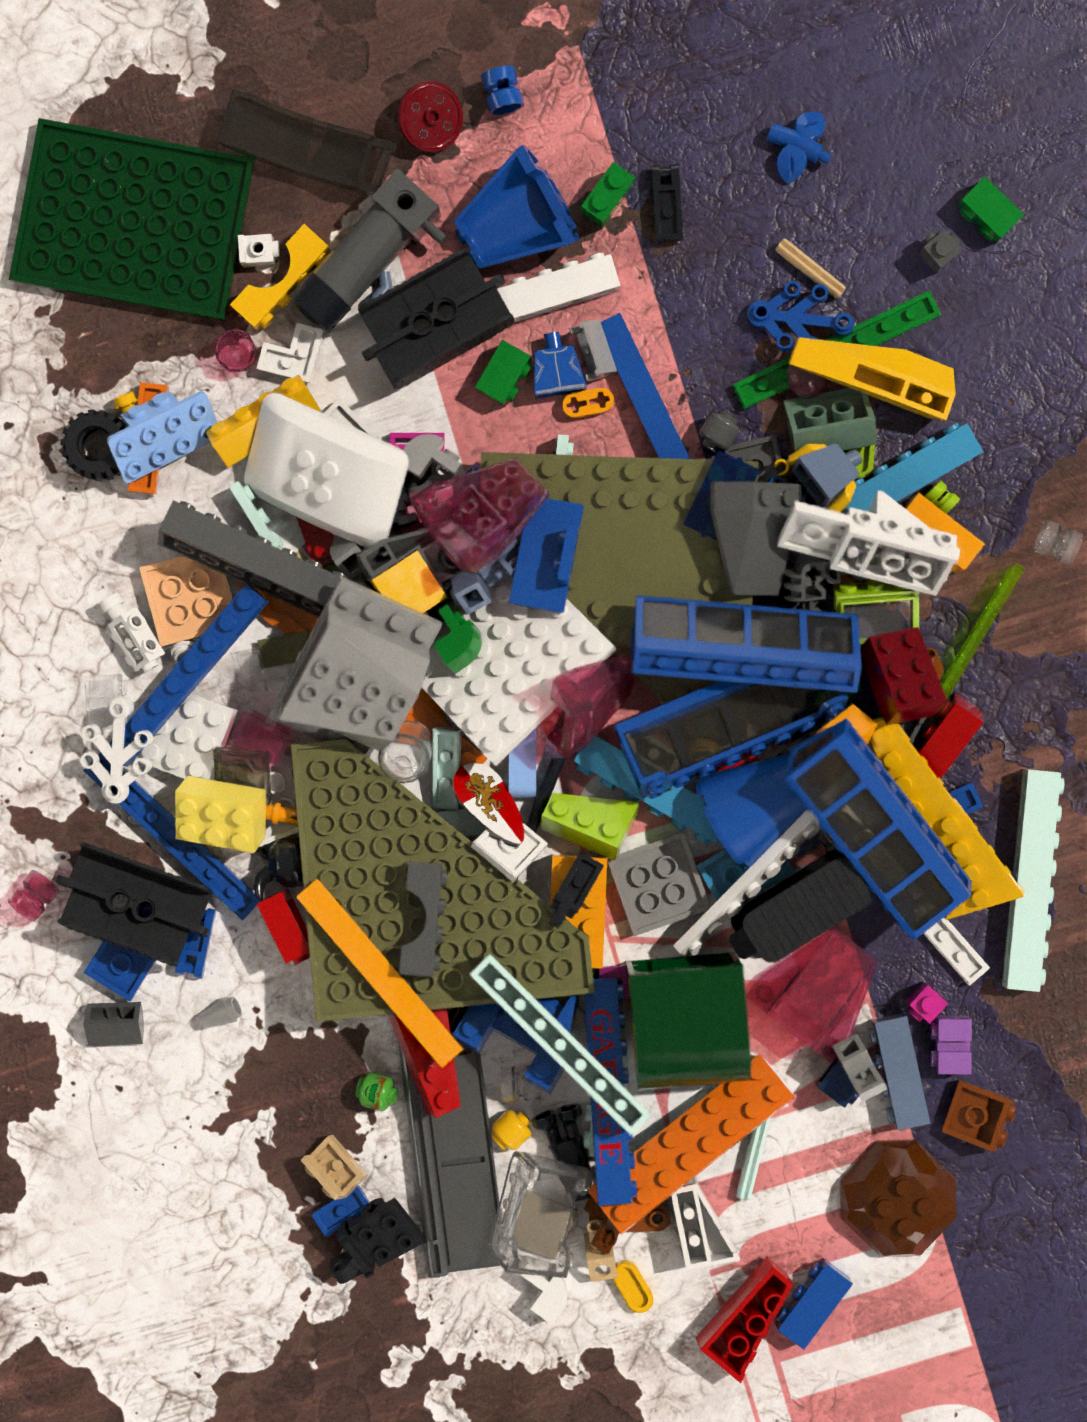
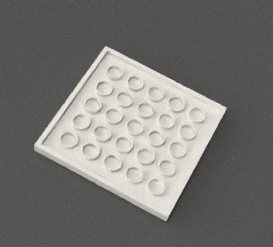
[421,567,617,766]

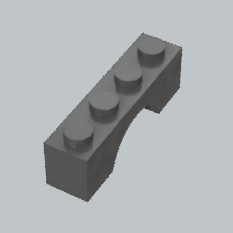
[399,861,447,977]

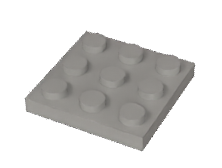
[607,831,711,936]

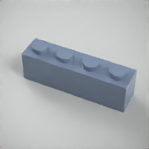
[868,1013,930,1131]

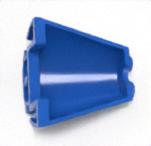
[453,145,579,269]
[695,754,824,871]

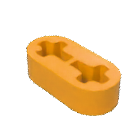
[563,388,614,419]

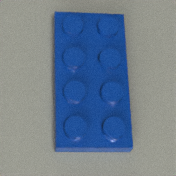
[84,904,156,1001]

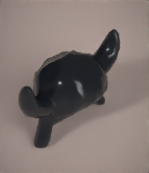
[253,835,304,901]

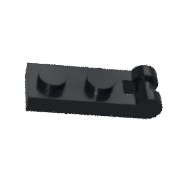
[651,164,683,243]

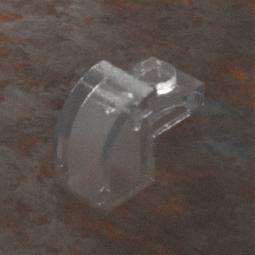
[230,648,292,692]

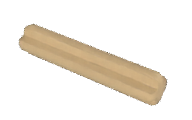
[776,239,846,299]

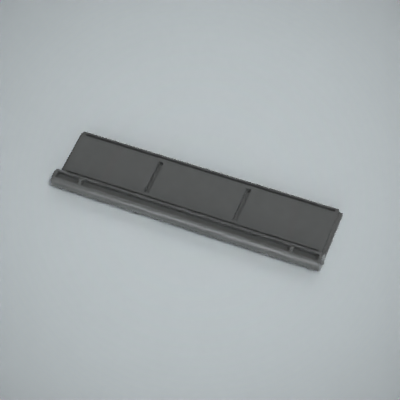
[398,1006,508,1278]

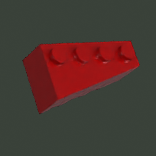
[914,693,984,779]

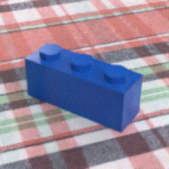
[775,1258,853,1350]

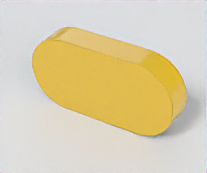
[613,1260,653,1313]

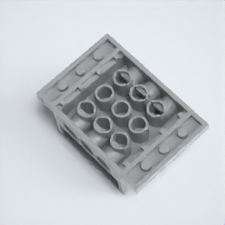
[268,576,442,757]

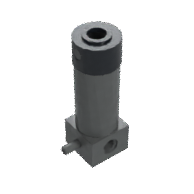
[288,168,446,334]

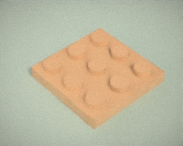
[139,556,234,647]

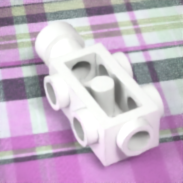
[99,593,165,673]

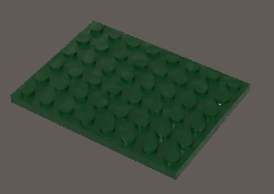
[9,118,255,321]

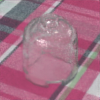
[377,721,433,784]

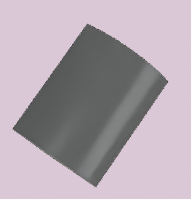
[83,1002,144,1046]

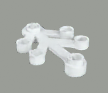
[80,696,153,804]

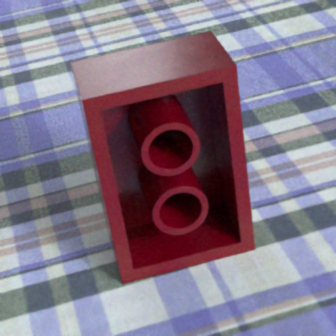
[860,627,948,725]

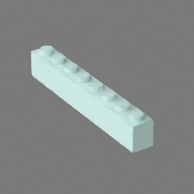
[1002,769,1064,992]
[470,953,651,1135]

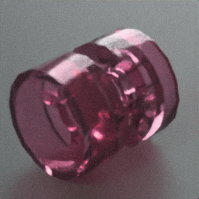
[7,870,60,922]

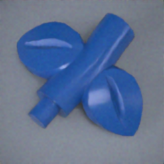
[766,112,832,184]

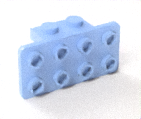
[107,391,217,483]

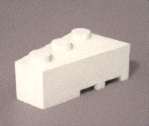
[671,1178,741,1271]

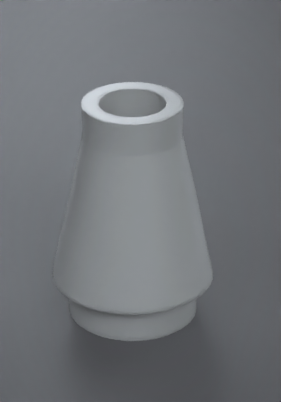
[199,997,242,1029]

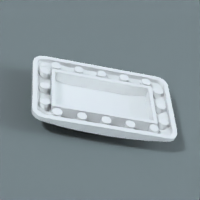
[244,393,409,548]

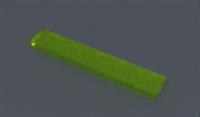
[940,563,1025,710]

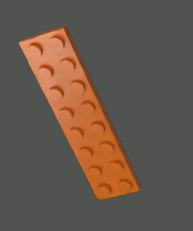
[587,1054,794,1235]

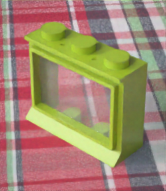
[833,580,920,654]

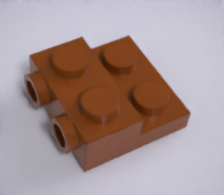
[941,1080,1017,1152]

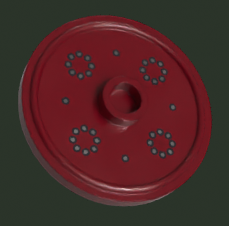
[398,81,463,152]

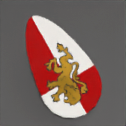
[452,763,524,846]

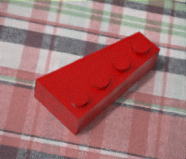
[387,1008,461,1118]
[695,1256,793,1383]

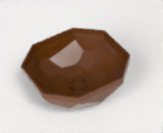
[840,1139,957,1257]

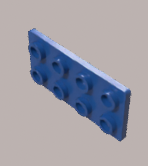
[509,496,584,613]

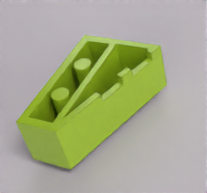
[540,793,639,861]

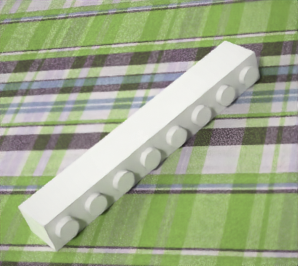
[414,252,621,331]

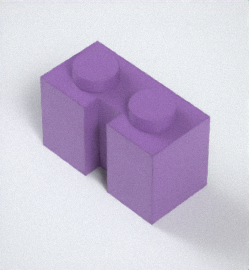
[929,1016,972,1074]

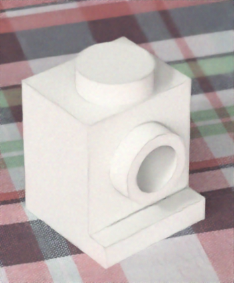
[238,234,280,268]

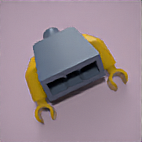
[774,444,862,513]

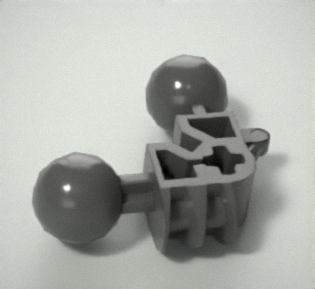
[784,555,872,640]

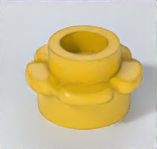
[113,391,138,413]

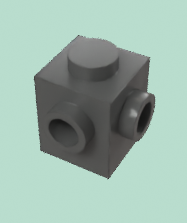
[919,229,962,274]

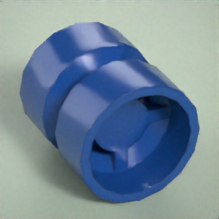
[481,65,524,115]

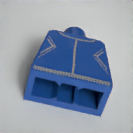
[534,332,587,399]

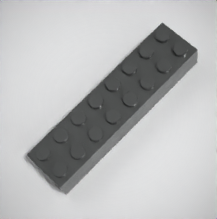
[158,500,373,618]

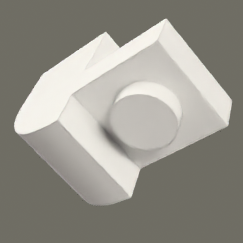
[521,1260,567,1325]

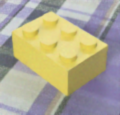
[175,776,266,853]

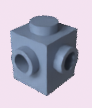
[450,565,491,615]

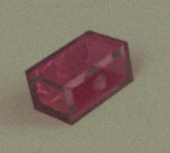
[228,709,295,766]

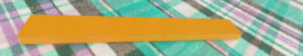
[296,879,463,1067]

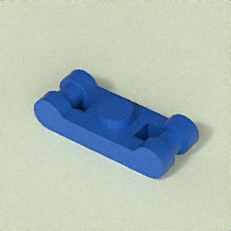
[175,908,217,979]

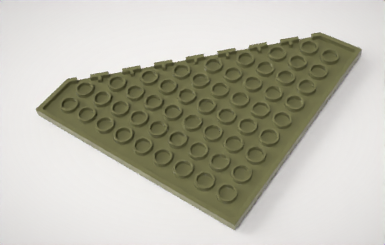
[479,452,758,738]
[291,739,595,1022]

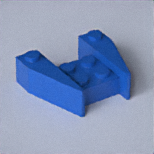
[453,995,579,1095]

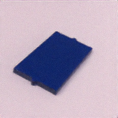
[683,450,760,541]

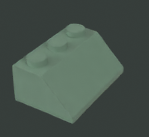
[783,388,877,452]

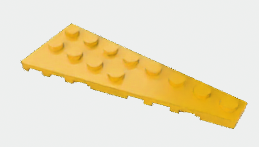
[870,717,1025,920]

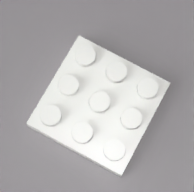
[135,693,238,780]

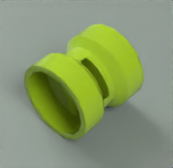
[924,480,960,514]

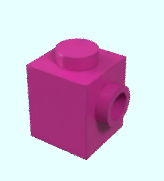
[905,981,948,1024]

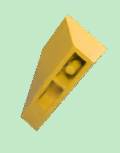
[788,338,956,420]

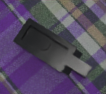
[549,851,604,928]

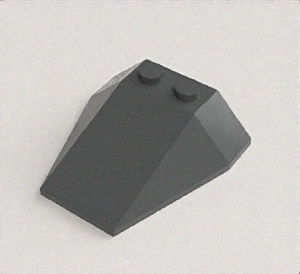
[710,482,803,595]
[357,519,477,624]

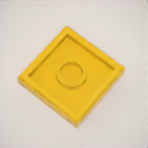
[370,550,447,613]

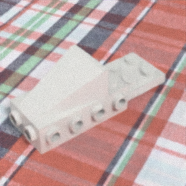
[777,491,960,596]

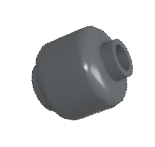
[699,410,740,452]

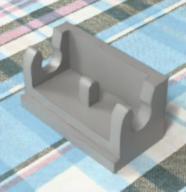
[569,320,617,381]

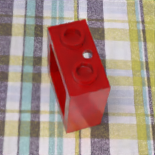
[257,888,310,965]

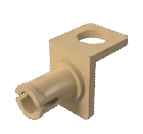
[584,1220,617,1282]

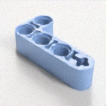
[509,727,537,798]

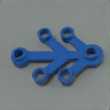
[748,281,854,352]

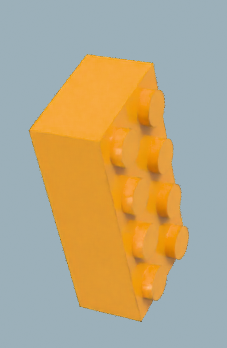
[550,854,607,969]

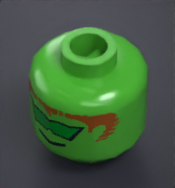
[356,1072,398,1111]

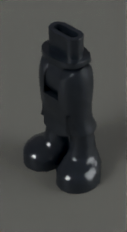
[531,1103,593,1202]

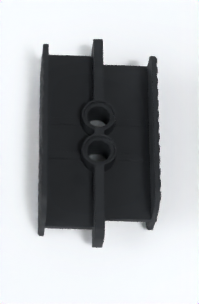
[358,249,514,389]
[55,842,213,967]
[729,850,870,963]

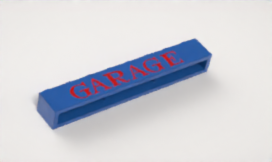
[584,978,637,1206]

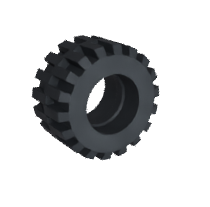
[60,409,127,481]

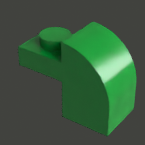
[433,605,482,674]

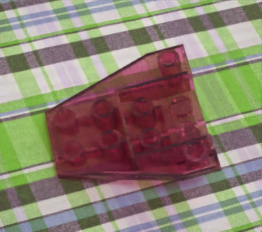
[410,458,549,574]
[543,653,635,759]
[746,927,878,1063]

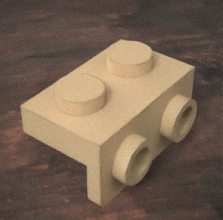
[301,1135,367,1200]

